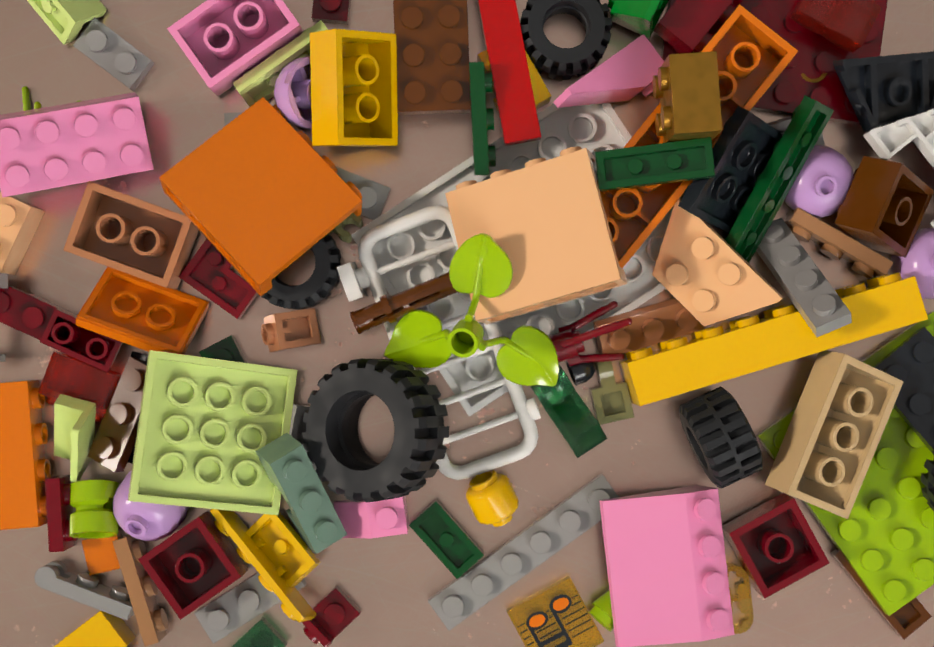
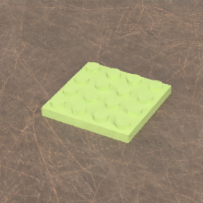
[128,350,298,515]

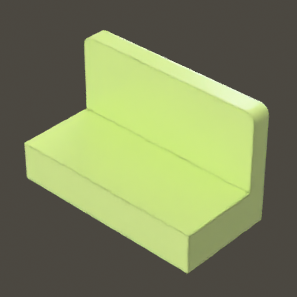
[27,0,107,45]
[54,394,96,482]

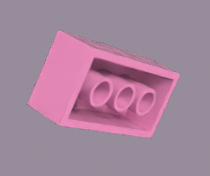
[0,92,154,198]

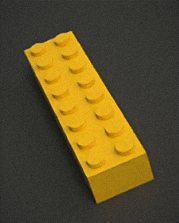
[619,272,928,406]

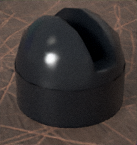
[566,361,595,386]

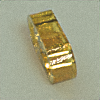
[726,563,754,634]

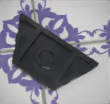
[833,51,934,132]

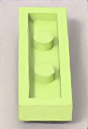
[233,20,328,107]

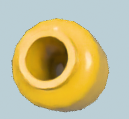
[466,470,519,527]

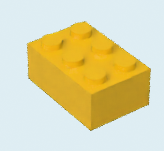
[310,29,398,147]

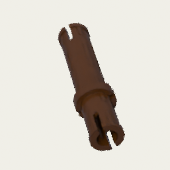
[350,272,459,334]

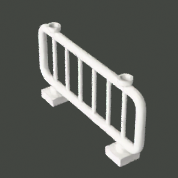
[336,205,541,480]

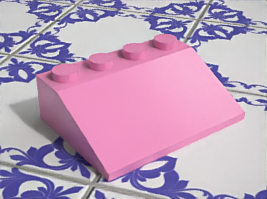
[599,485,735,647]

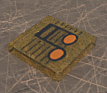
[506,576,604,647]

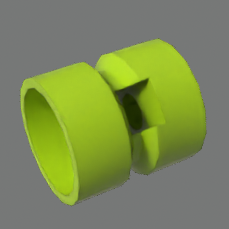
[69,480,119,539]

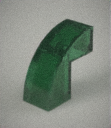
[530,364,607,458]

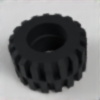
[520,0,612,80]
[261,234,341,310]
[679,386,763,489]

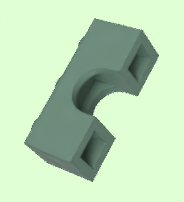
[255,433,347,554]

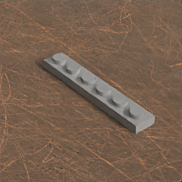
[428,473,619,631]

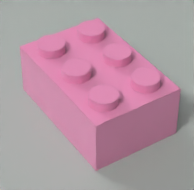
[167,0,303,96]

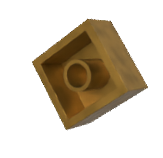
[653,51,722,143]

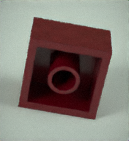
[722,493,829,598]
[138,511,249,620]

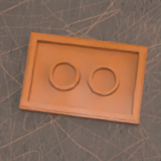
[76,266,209,355]

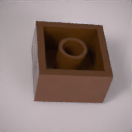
[835,156,934,258]

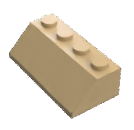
[765,350,904,519]

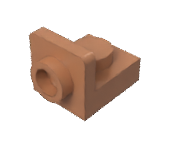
[261,308,321,353]

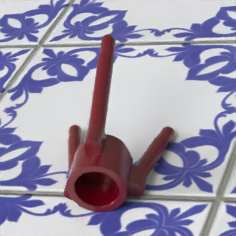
[550,301,632,366]

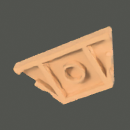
[652,198,784,326]

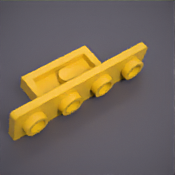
[210,509,321,623]

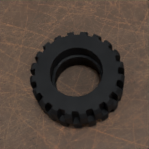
[302,358,449,502]

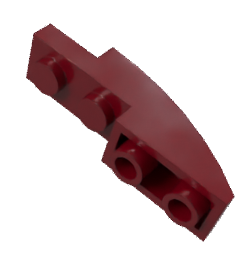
[0,284,123,373]

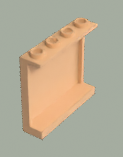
[445,146,628,325]

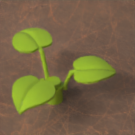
[384,233,559,387]

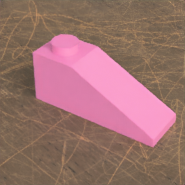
[553,34,664,108]

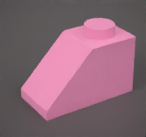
[334,496,410,539]

